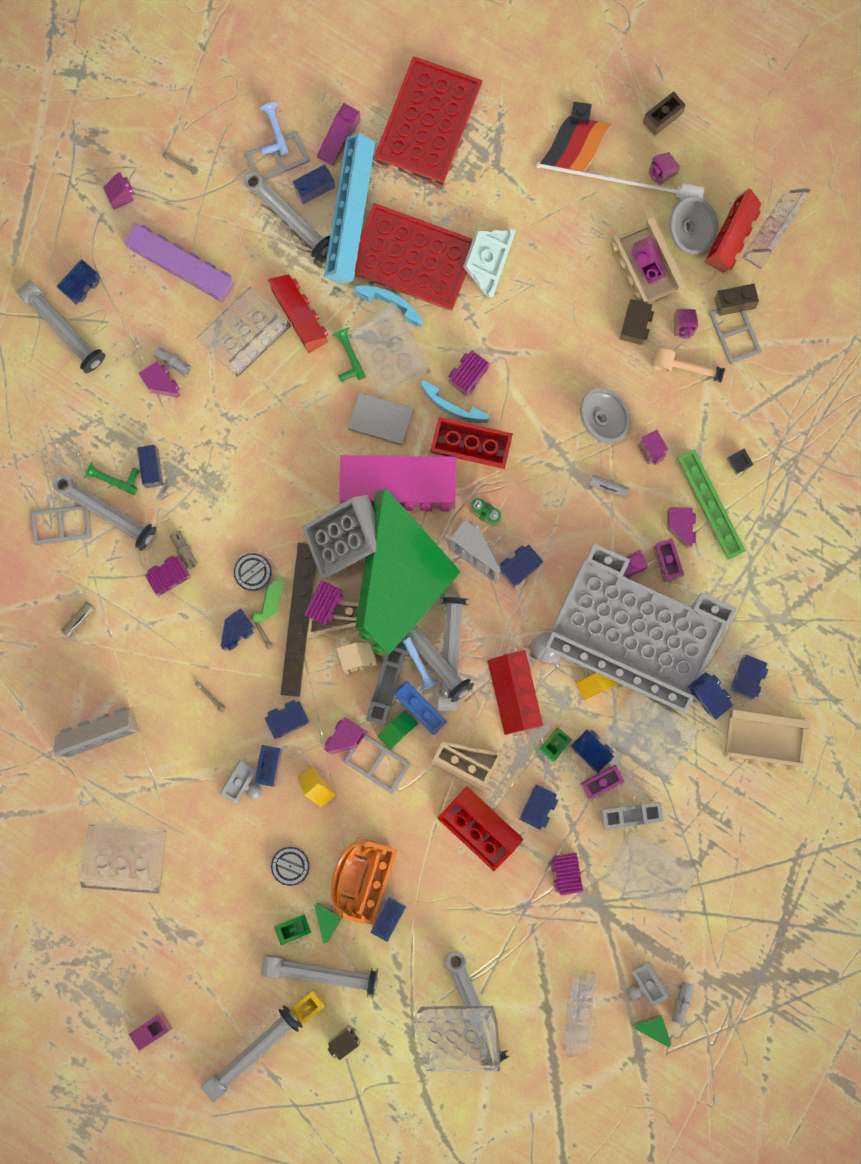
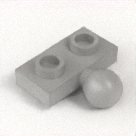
[219,760,262,804]
[626,961,670,1006]

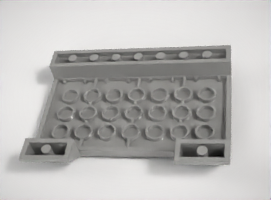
[545,543,737,713]

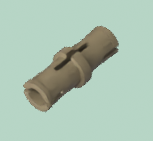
[170,531,198,570]
[61,601,95,638]

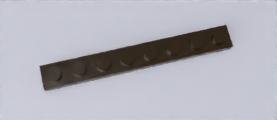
[280,543,315,697]

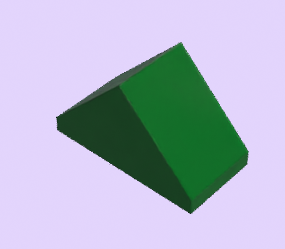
[377,710,418,750]
[538,727,572,763]
[314,903,342,944]
[274,914,311,945]
[632,1015,671,1047]

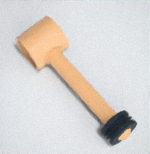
[653,348,725,383]

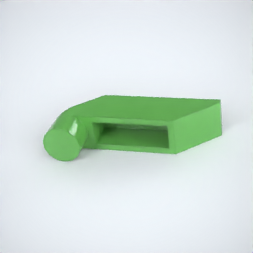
[252,577,284,623]

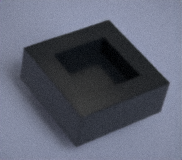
[570,101,592,124]
[727,448,754,475]

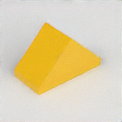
[576,673,619,701]
[298,765,337,807]
[291,988,327,1024]

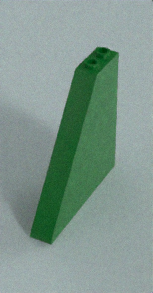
[355,488,461,655]

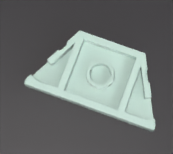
[463,230,516,298]

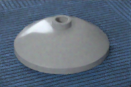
[669,197,718,254]
[580,388,630,443]

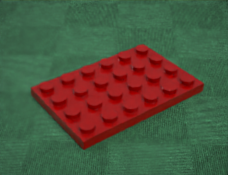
[374,56,483,183]
[355,203,473,311]

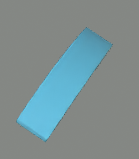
[354,286,423,329]
[421,380,489,423]

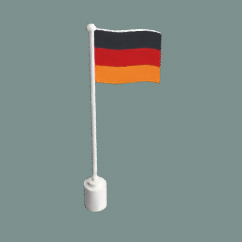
[536,116,705,202]

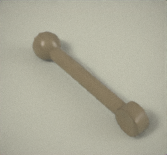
[163,152,198,175]
[250,614,273,649]
[195,681,225,712]

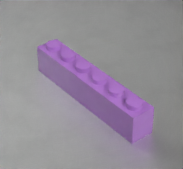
[124,224,234,303]

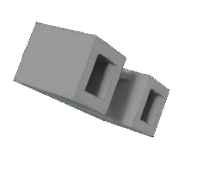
[600,802,664,830]

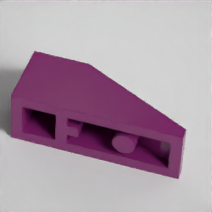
[317,103,361,166]

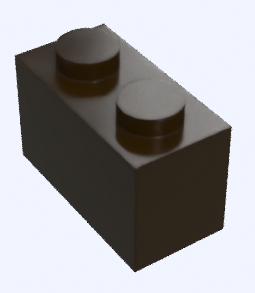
[643,91,686,136]
[715,283,759,316]
[620,299,654,345]
[328,1025,361,1061]

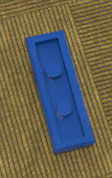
[393,680,447,735]

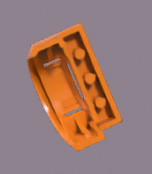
[331,837,397,925]

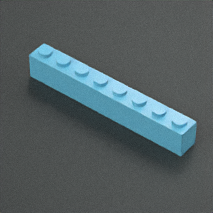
[324,133,375,284]

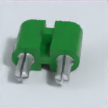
[470,498,501,526]

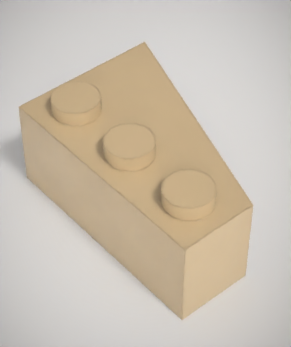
[307,601,359,638]
[337,641,382,675]
[432,742,502,790]

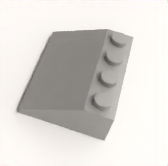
[302,495,376,580]
[450,520,501,583]
[53,707,140,758]

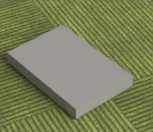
[348,393,413,445]

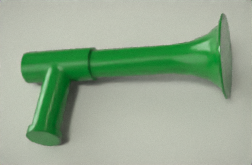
[332,327,366,383]
[84,461,140,495]

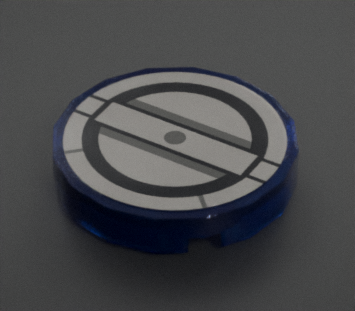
[234,553,272,591]
[271,847,310,886]

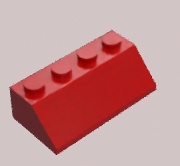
[704,188,762,273]
[268,274,329,353]
[430,417,513,469]
[487,650,543,735]
[437,786,524,871]

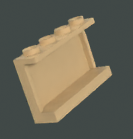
[610,218,686,304]
[724,710,811,771]

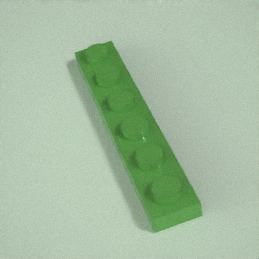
[677,449,746,560]

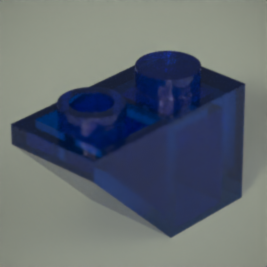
[221,608,256,651]

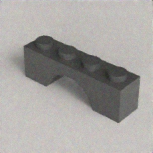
[366,647,407,726]

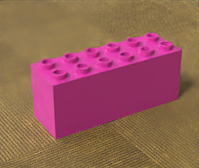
[339,455,456,512]

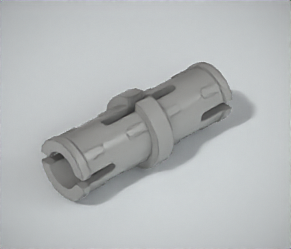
[154,347,192,377]
[589,474,629,499]
[671,982,694,1025]

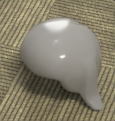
[523,632,561,668]

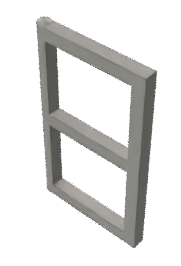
[245,131,309,181]
[709,309,762,365]
[31,505,92,545]
[343,735,411,794]

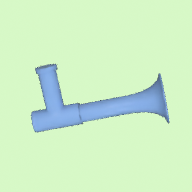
[260,102,289,156]
[399,637,439,690]

